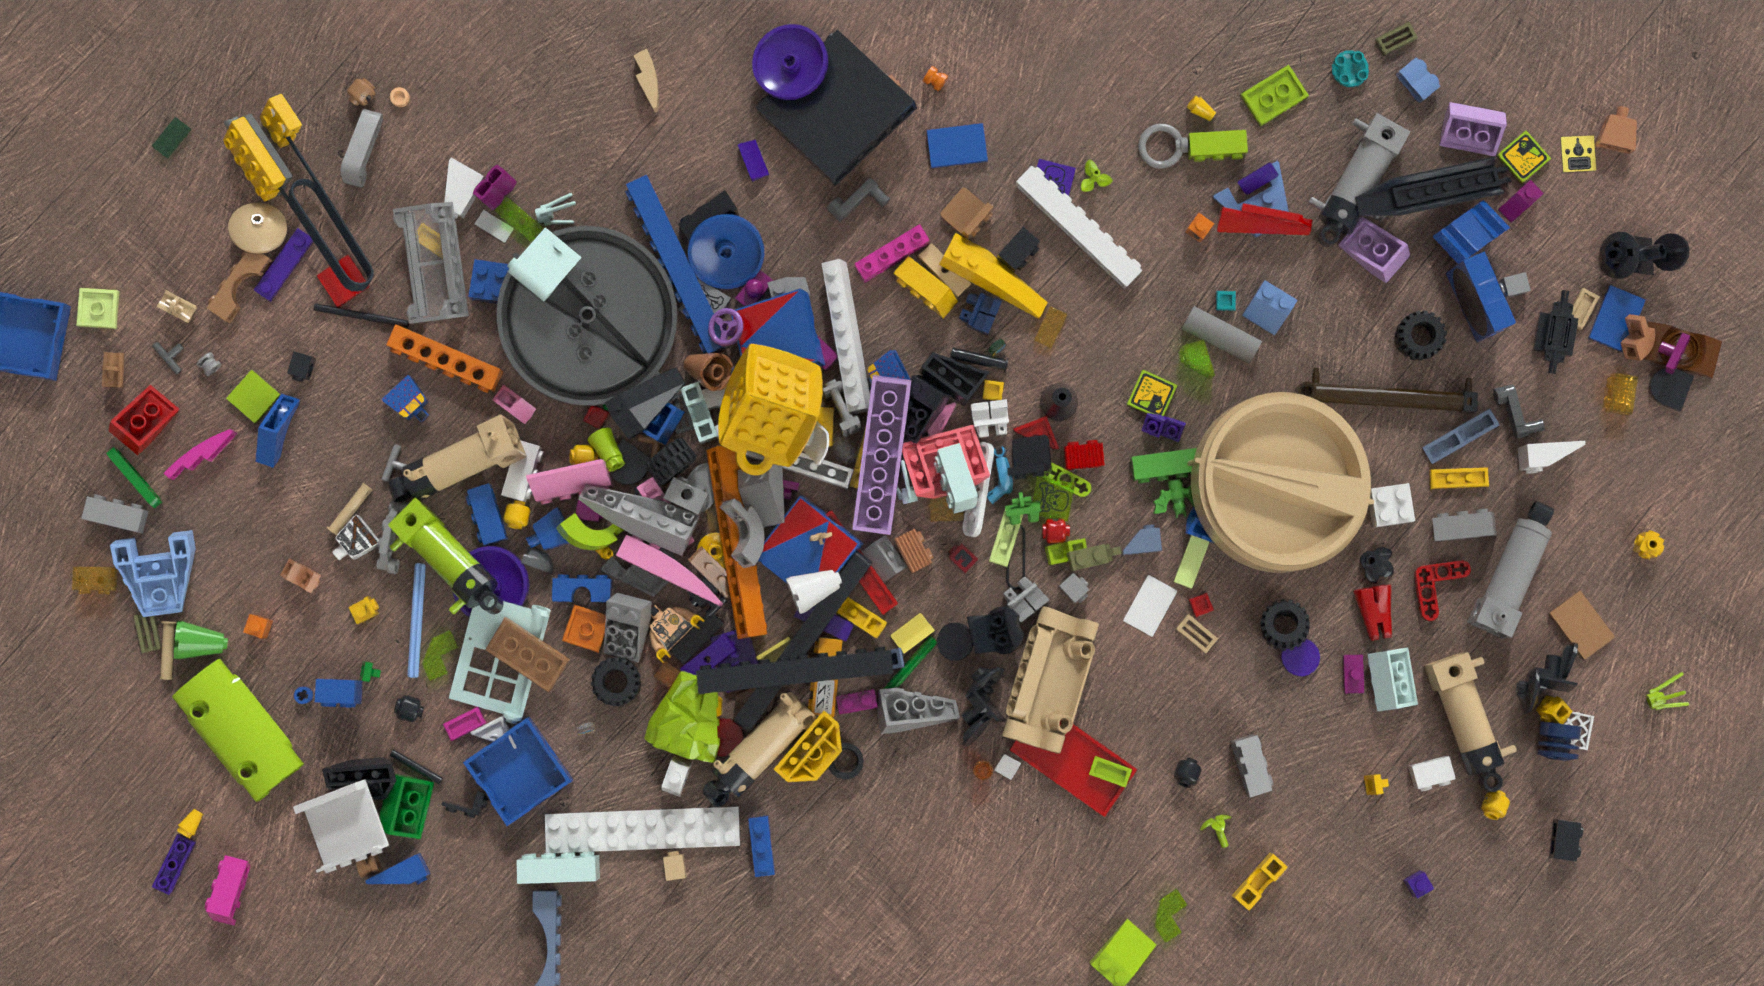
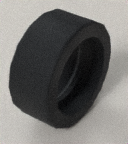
[828,743,864,780]

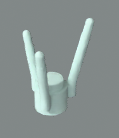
[535,193,576,226]
[897,460,918,504]

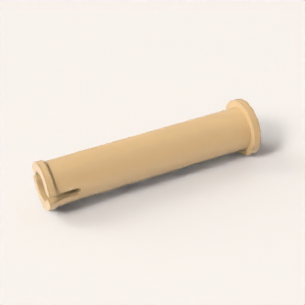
[326,483,373,535]
[160,621,177,680]

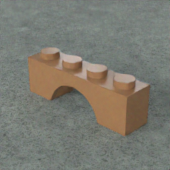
[207,251,274,324]

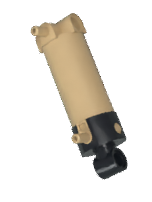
[702,692,816,807]

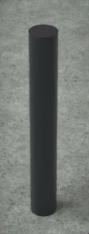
[389,749,443,785]

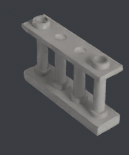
[823,380,862,438]

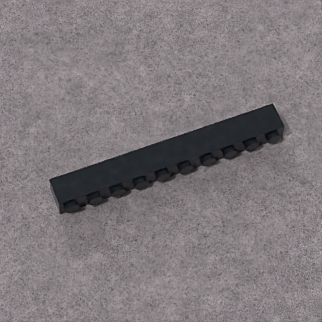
[696,646,893,694]

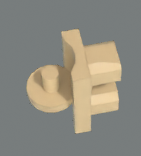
[157,290,197,323]

